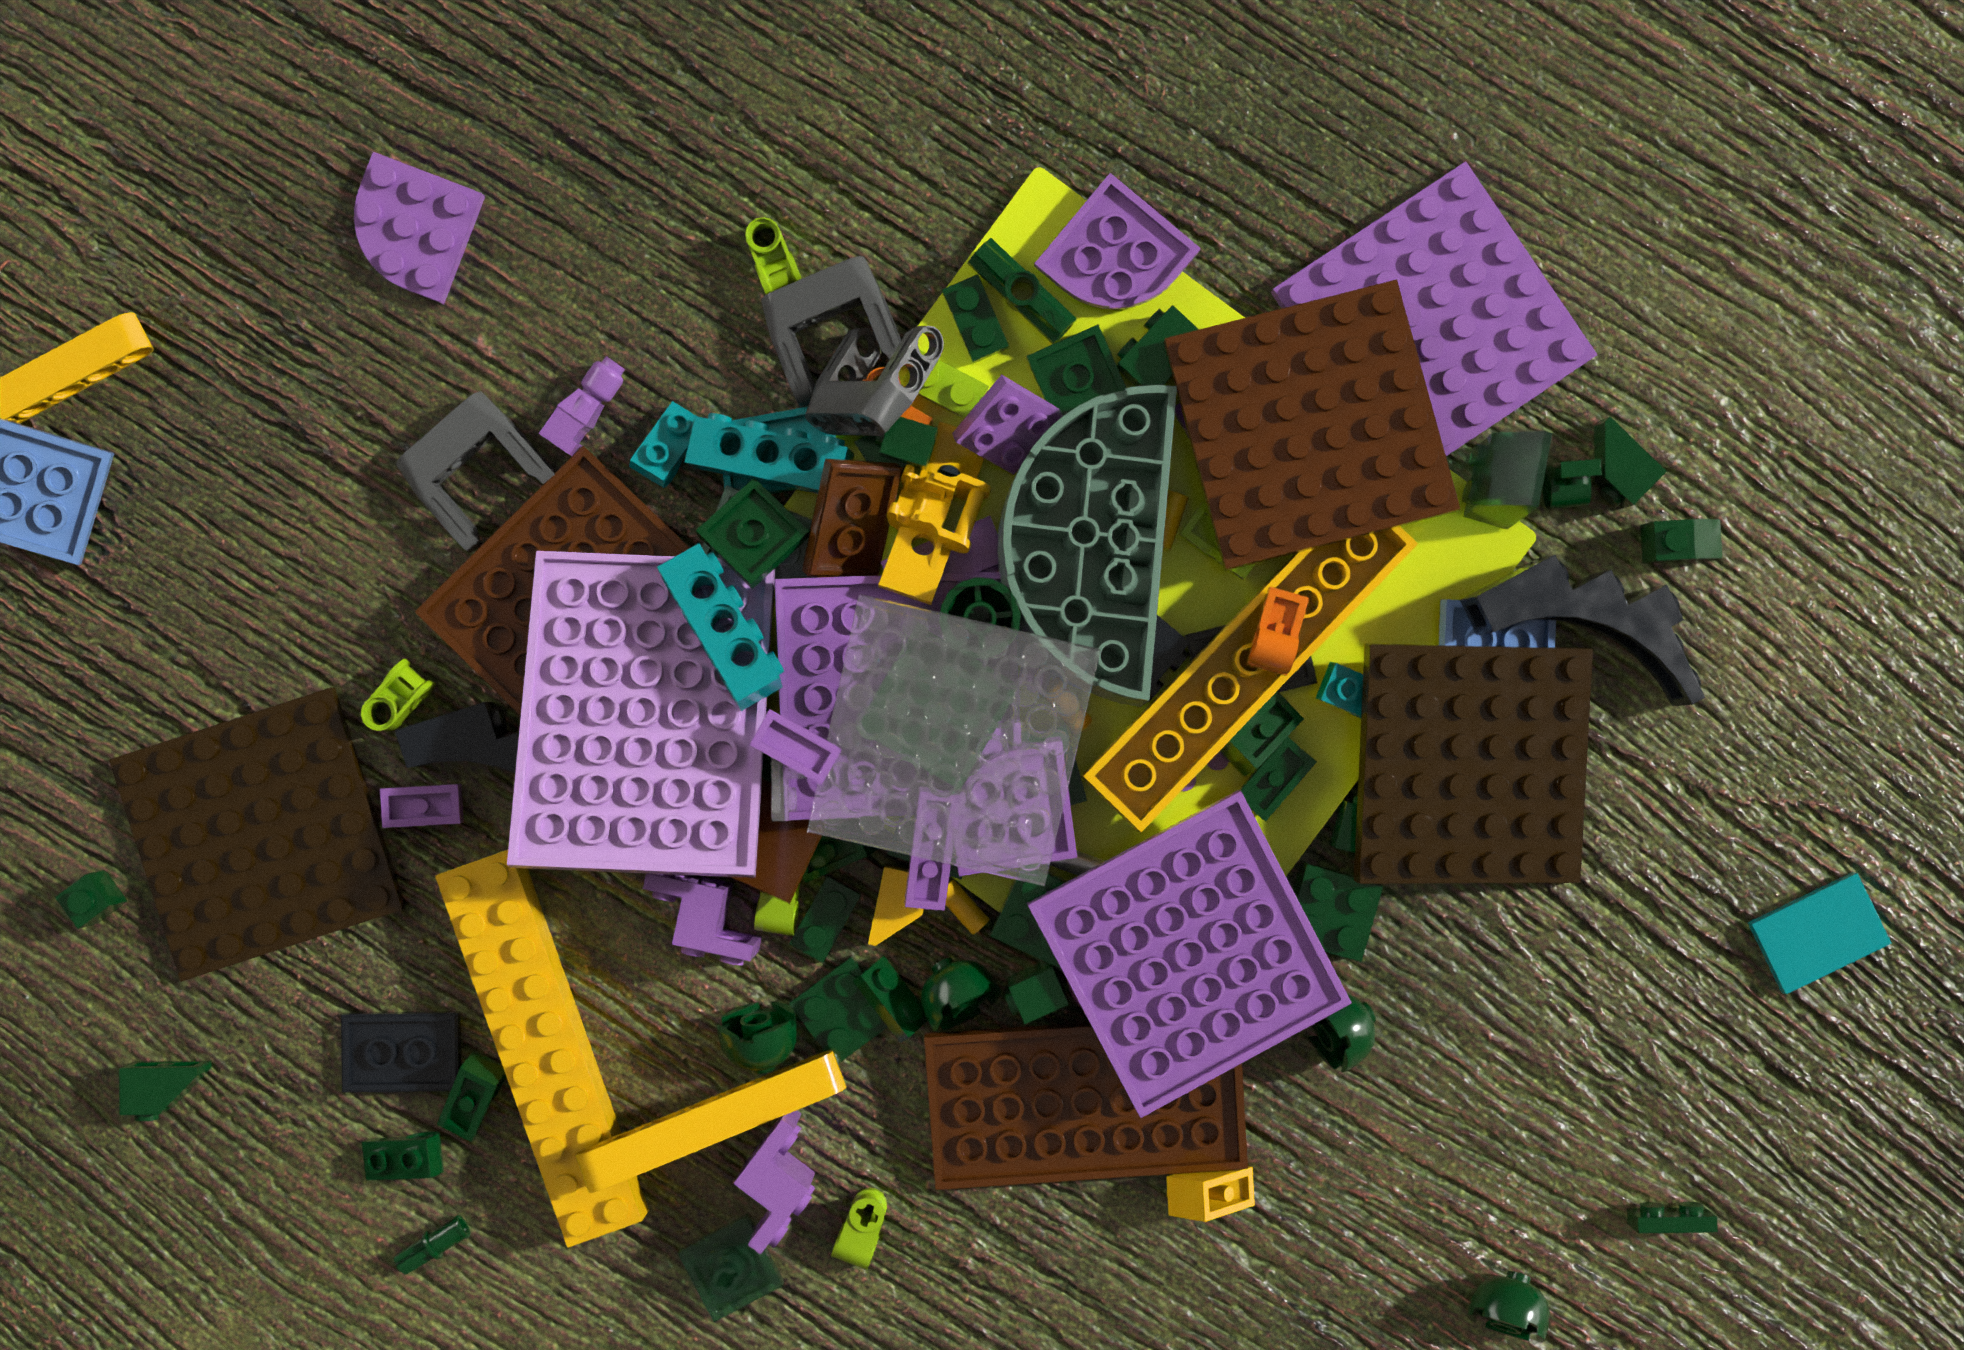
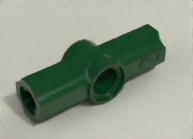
[968,238,1077,344]

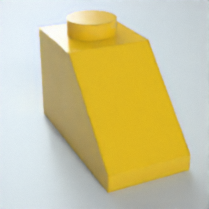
[868,864,924,946]
[1166,1166,1255,1222]

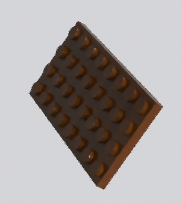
[924,1022,1248,1190]

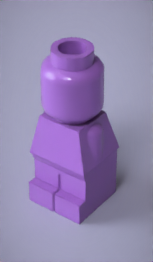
[539,356,625,456]

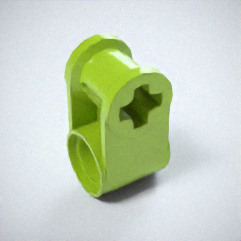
[745,217,802,295]
[361,658,436,731]
[754,881,801,936]
[831,1187,887,1270]

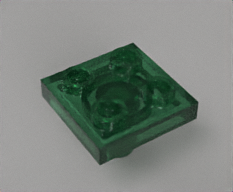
[677,1213,784,1322]

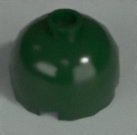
[939,576,1021,659]
[921,958,1001,1031]
[1308,993,1376,1072]
[717,1002,797,1074]
[1467,1271,1550,1343]

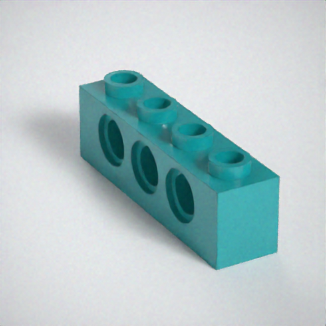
[685,413,854,494]
[657,543,784,711]

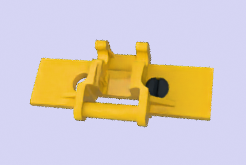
[878,421,991,605]

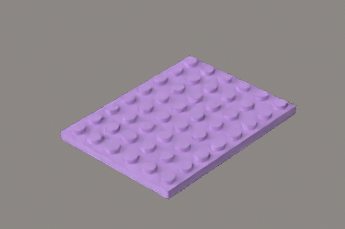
[507,551,775,878]

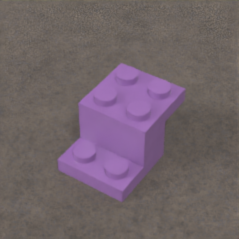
[643,873,762,966]
[734,1110,815,1254]

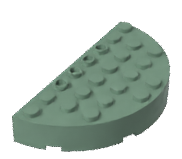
[997,385,1177,707]

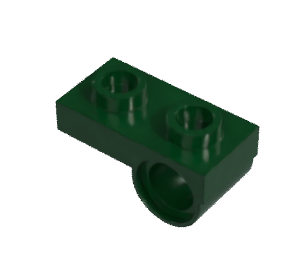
[361,1131,444,1181]

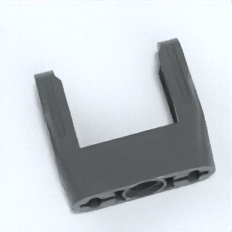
[761,256,901,408]
[805,326,944,436]
[396,391,556,553]

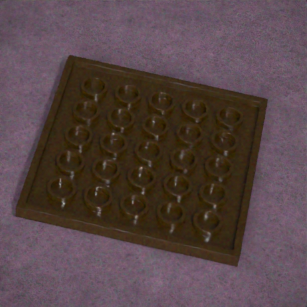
[1354,643,1593,884]
[109,687,406,982]

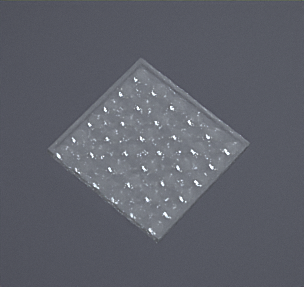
[807,594,1100,886]

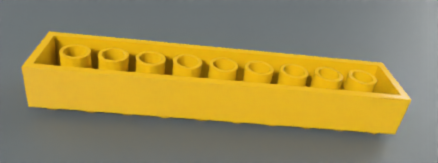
[1081,526,1418,832]
[435,850,649,1248]

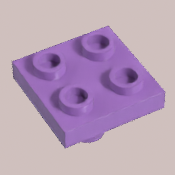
[952,374,1063,475]

